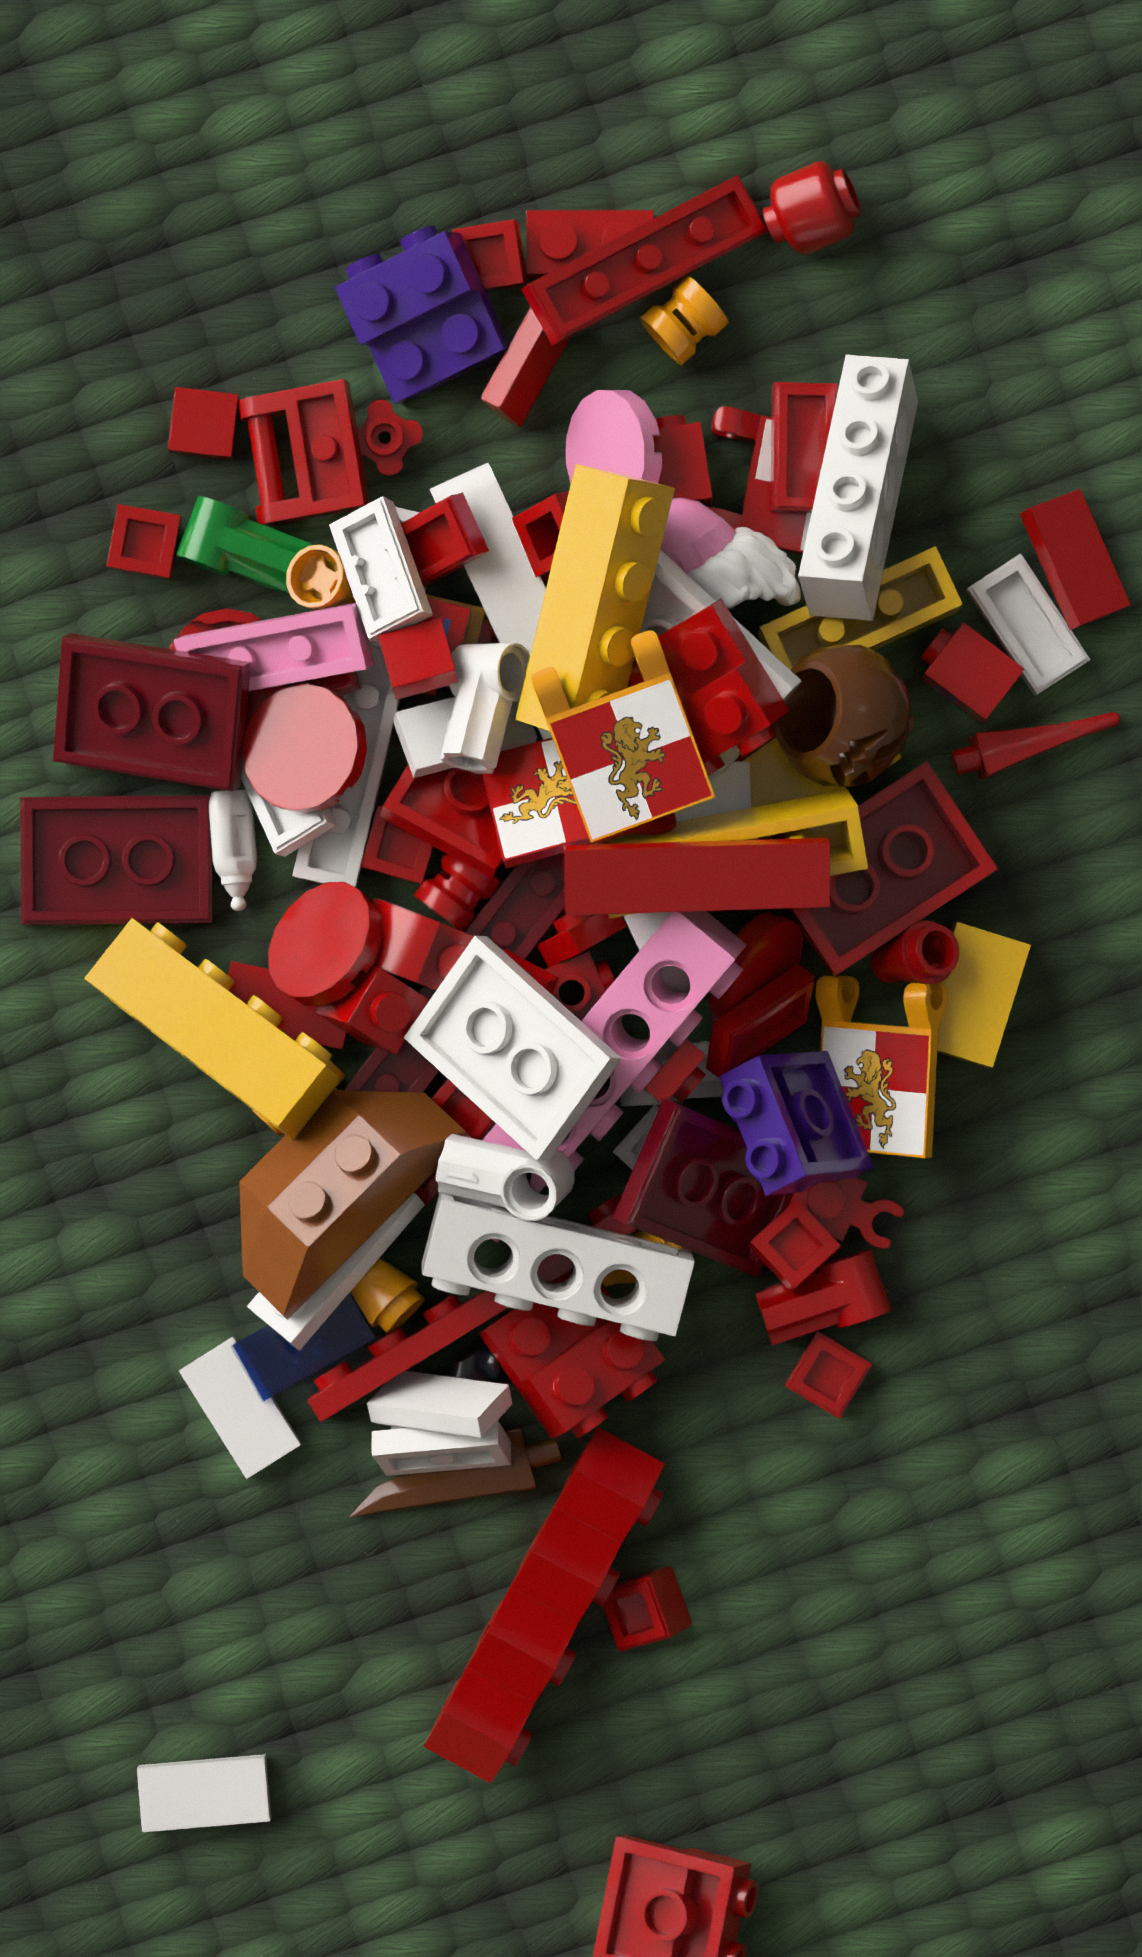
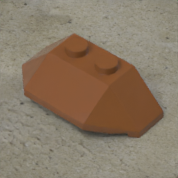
[239,1090,470,1320]

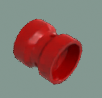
[413,853,502,932]

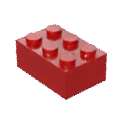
[786,761,998,976]

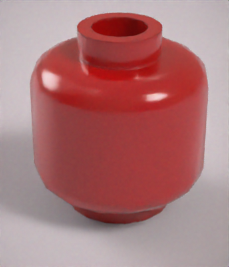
[763,161,862,256]

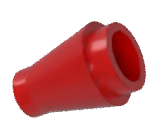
[871,921,960,984]

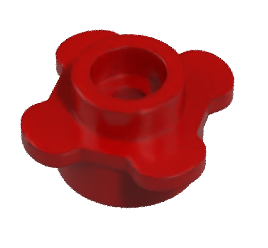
[357,400,423,476]

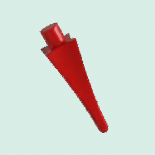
[950,712,1121,780]

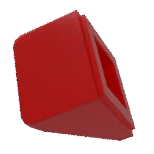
[603,1566,691,1651]

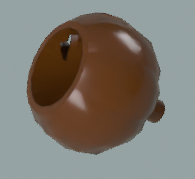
[773,645,914,787]

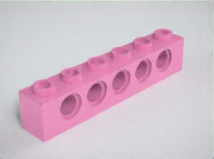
[438,911,746,1243]

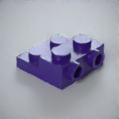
[335,226,509,404]
[719,1051,874,1196]

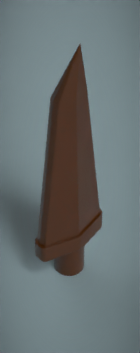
[348,1426,563,1518]

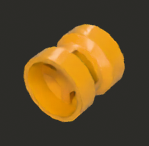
[640,276,729,366]
[286,545,356,610]

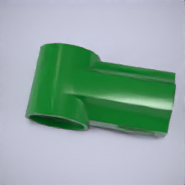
[175,496,312,595]

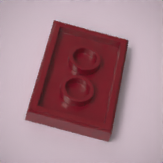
[53,633,251,791]
[20,795,214,925]
[612,1098,793,1277]

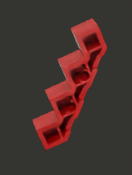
[423,1427,665,1784]

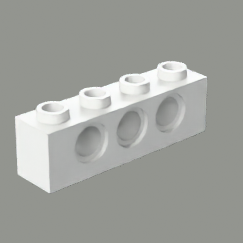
[798,355,918,621]
[421,1192,695,1341]

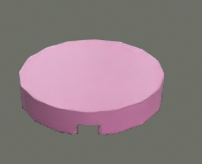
[566,390,662,483]

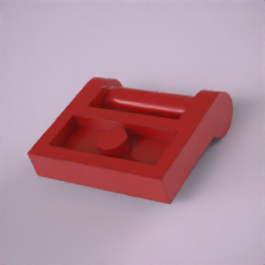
[238,379,369,527]

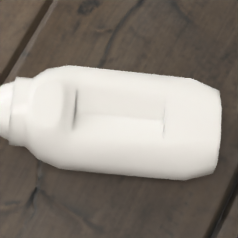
[209,790,257,911]

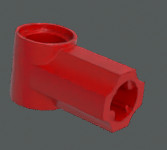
[755,1249,892,1345]

